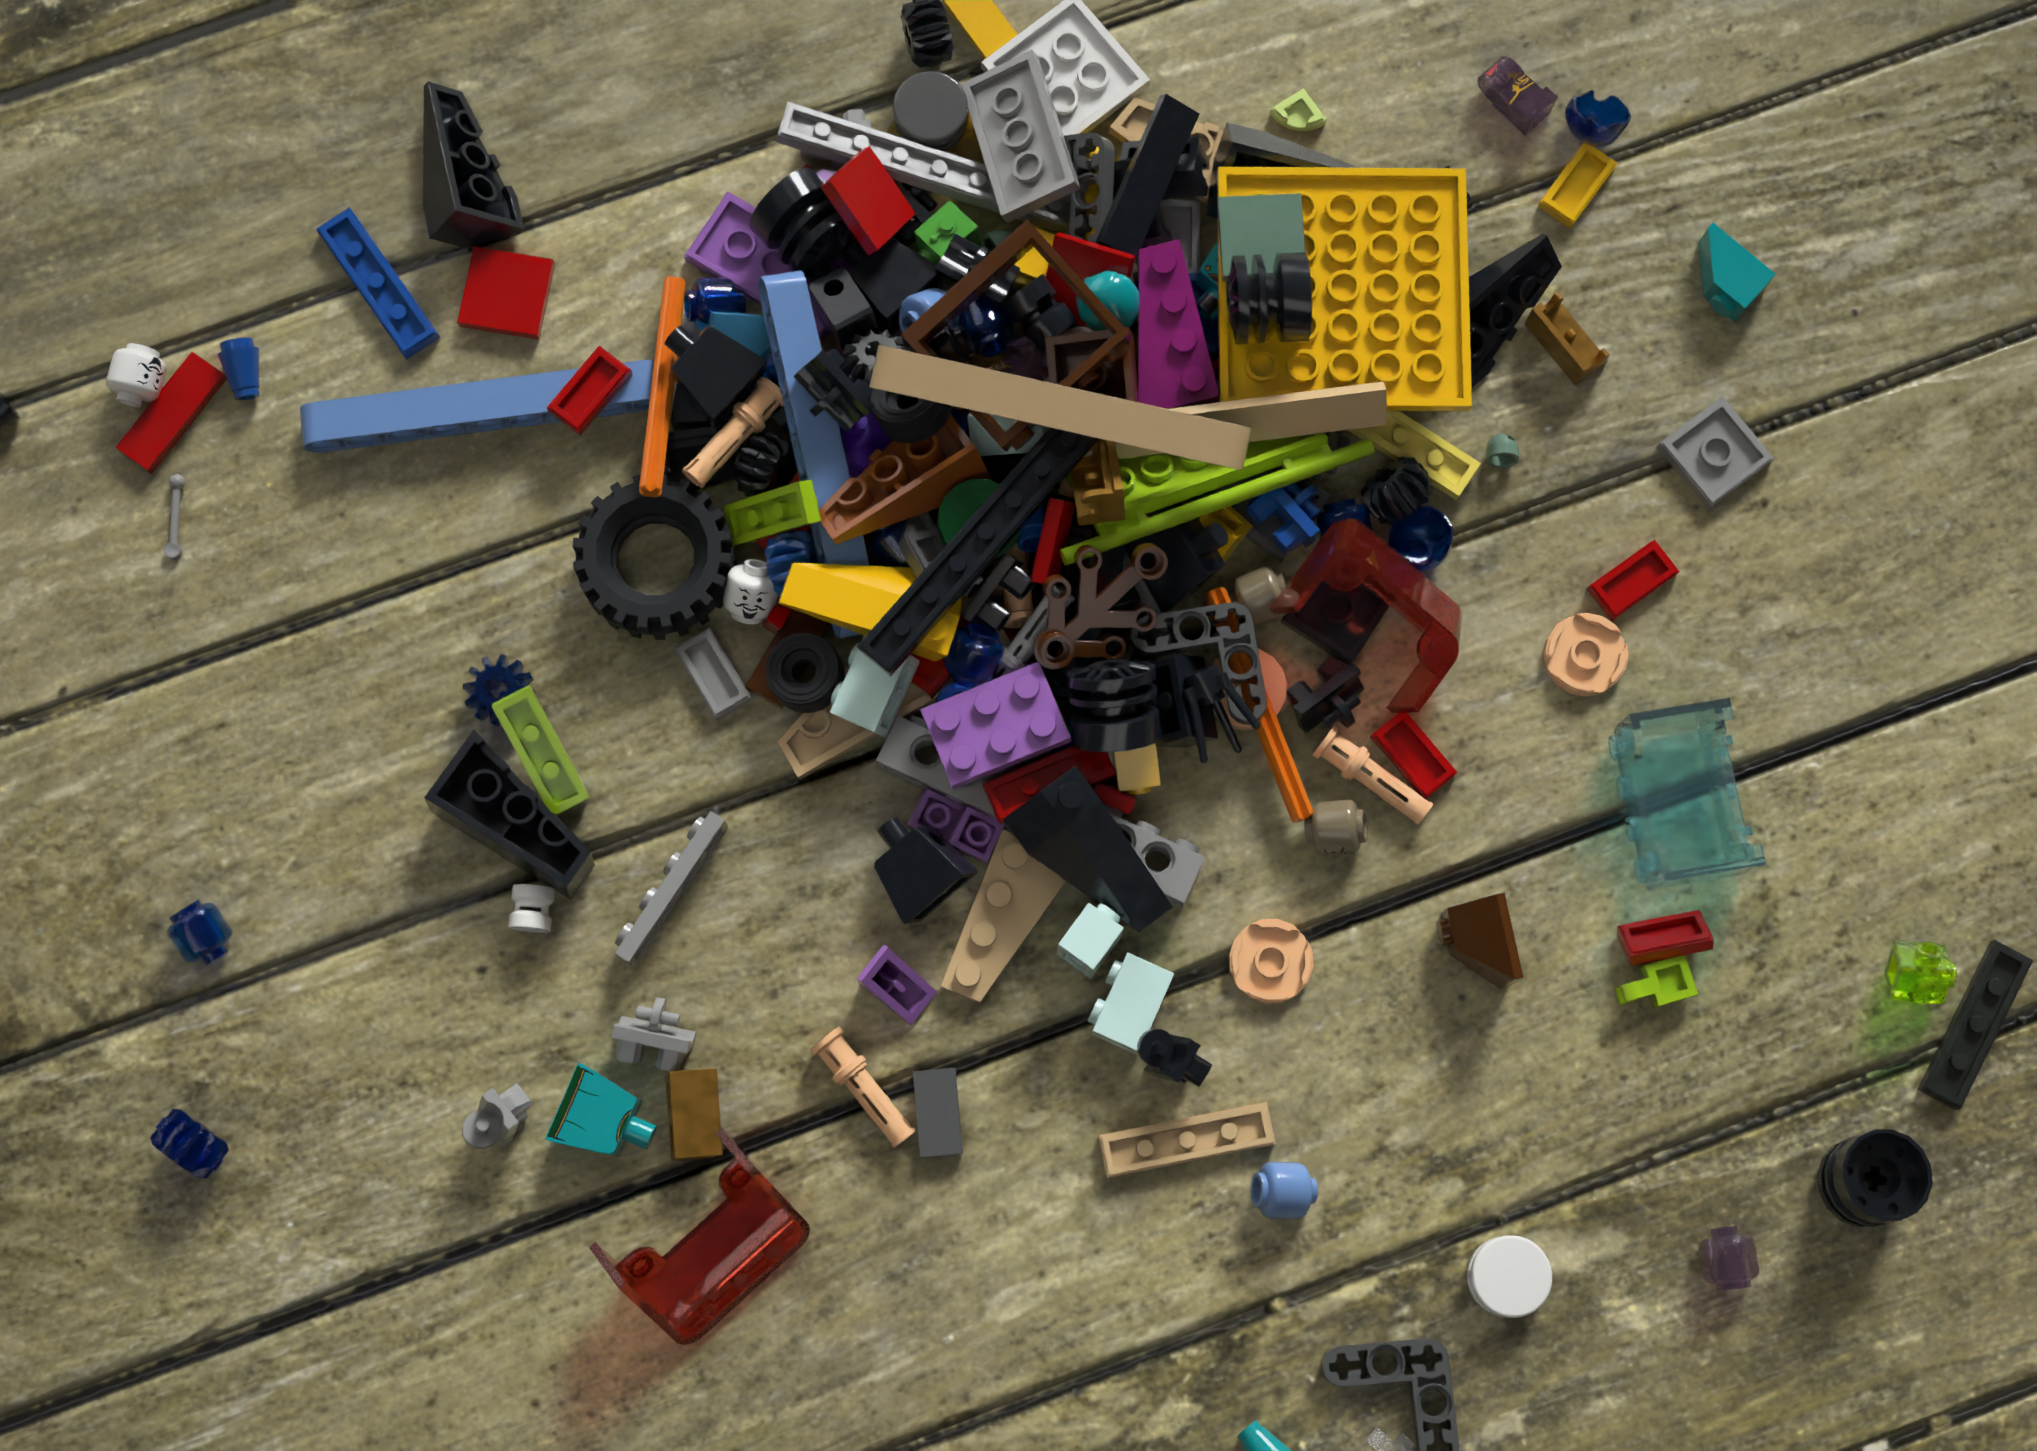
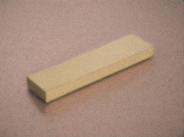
[1098,1102,1276,1179]

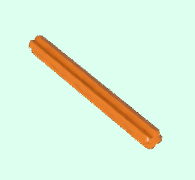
[639,276,686,498]
[1205,587,1313,823]

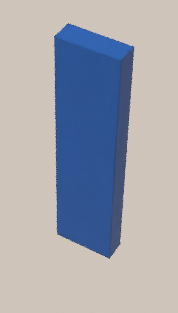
[316,207,440,360]

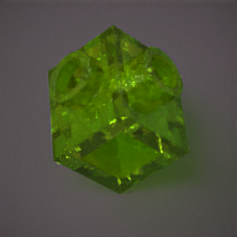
[1884,940,1957,1005]

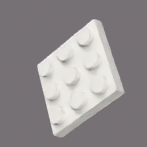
[981,0,1150,136]

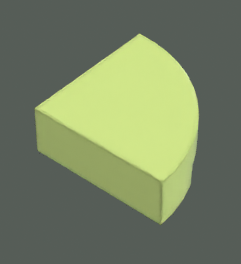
[1269,88,1326,131]

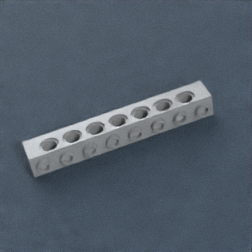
[876,715,1205,909]

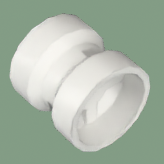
[508,884,555,933]

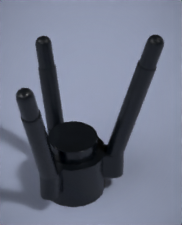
[1183,664,1260,763]

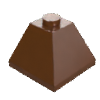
[1437,893,1523,989]

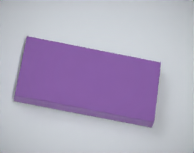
[684,191,853,342]

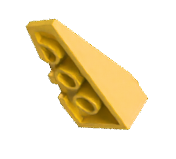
[778,563,962,662]

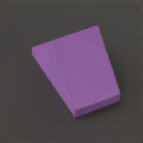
[857,945,937,1025]

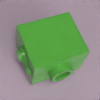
[914,200,982,283]

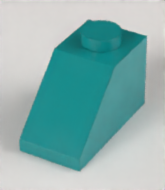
[1698,223,1776,322]

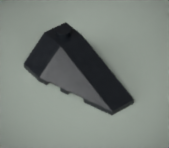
[1003,766,1173,933]

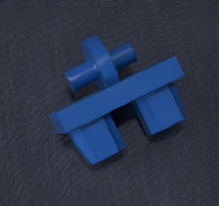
[1246,483,1320,554]

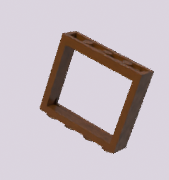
[901,219,1132,452]

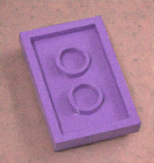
[920,662,1072,790]

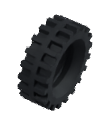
[572,474,737,640]

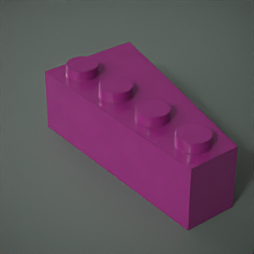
[1138,239,1220,409]

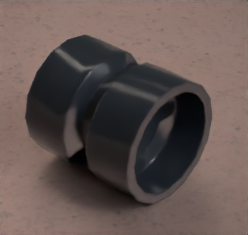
[1001,274,1078,353]

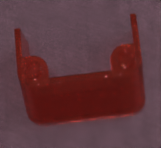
[1269,519,1462,713]
[589,1128,810,1345]

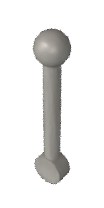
[164,474,185,560]

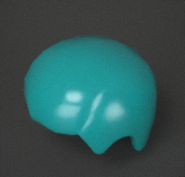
[1076,271,1140,331]

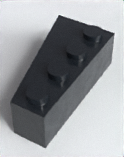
[424,730,595,900]

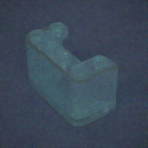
[1608,698,1766,890]

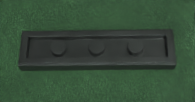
[1917,940,2033,1110]

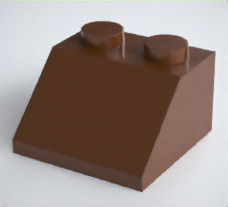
[1045,327,1138,402]

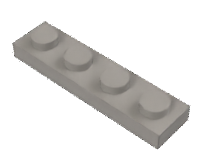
[615,811,729,967]

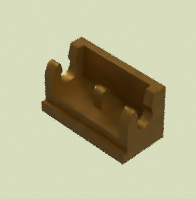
[1524,292,1610,385]
[1071,439,1125,526]
[665,1068,723,1161]

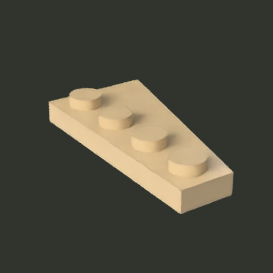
[940,830,1066,1003]

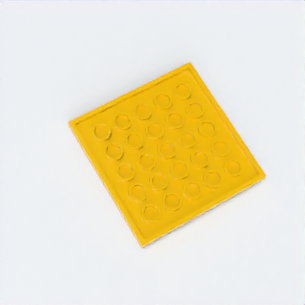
[1217,167,1472,411]

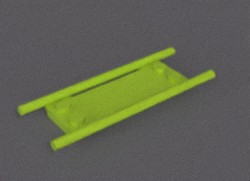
[1060,433,1375,565]

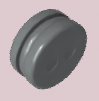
[893,71,968,151]

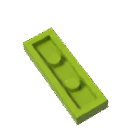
[723,480,821,546]
[492,685,590,815]

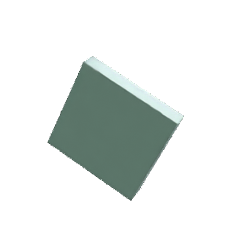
[1217,193,1305,281]

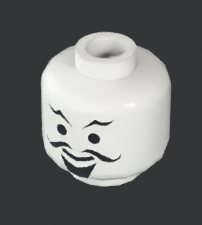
[106,343,167,408]
[723,559,779,624]

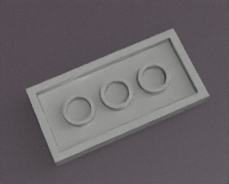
[961,50,1081,223]

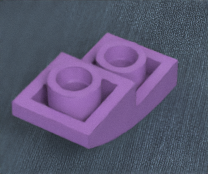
[906,788,1004,863]

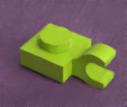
[1614,955,1698,1008]

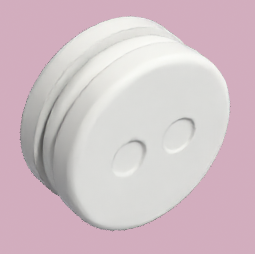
[1467,1236,1552,1318]

